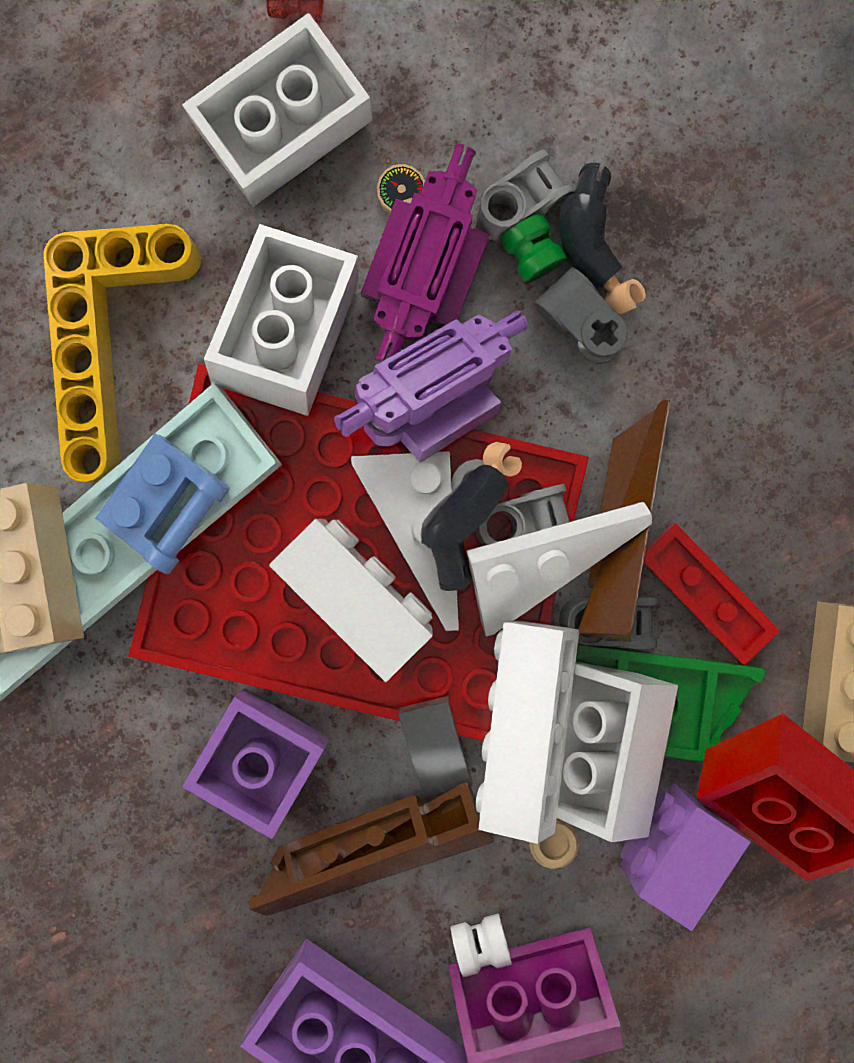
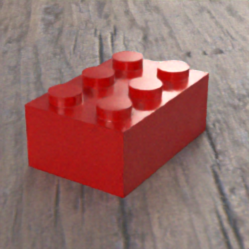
[697,713,854,881]

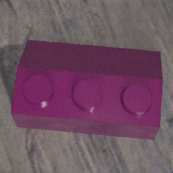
[448,927,624,1063]

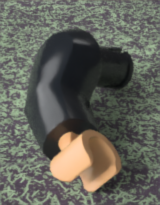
[559,162,646,314]
[421,442,522,591]

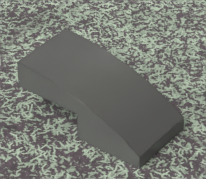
[398,696,473,797]

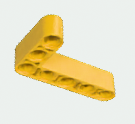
[44,224,202,484]

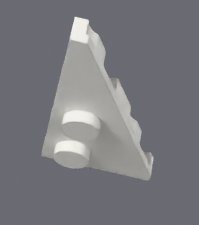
[351,451,459,631]
[467,502,652,637]

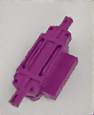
[360,143,490,362]

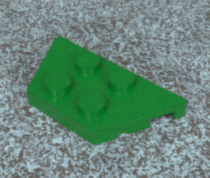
[576,643,766,762]

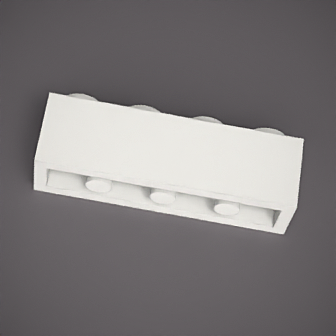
[476,621,579,844]

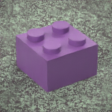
[182,688,329,839]
[620,782,751,931]

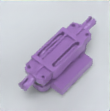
[334,310,528,462]

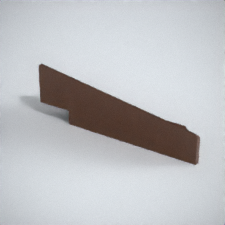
[579,400,670,643]
[248,782,494,916]

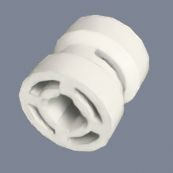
[451,913,512,977]

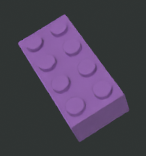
[240,939,468,1063]

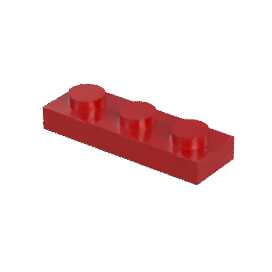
[644,523,780,666]

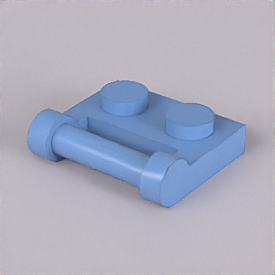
[95,434,230,574]

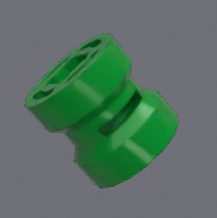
[500,213,567,284]

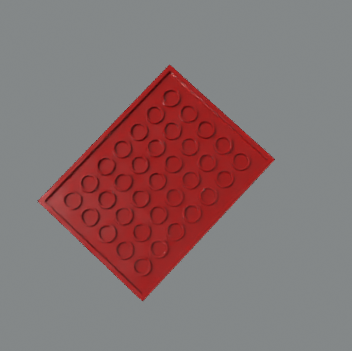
[128,363,589,741]

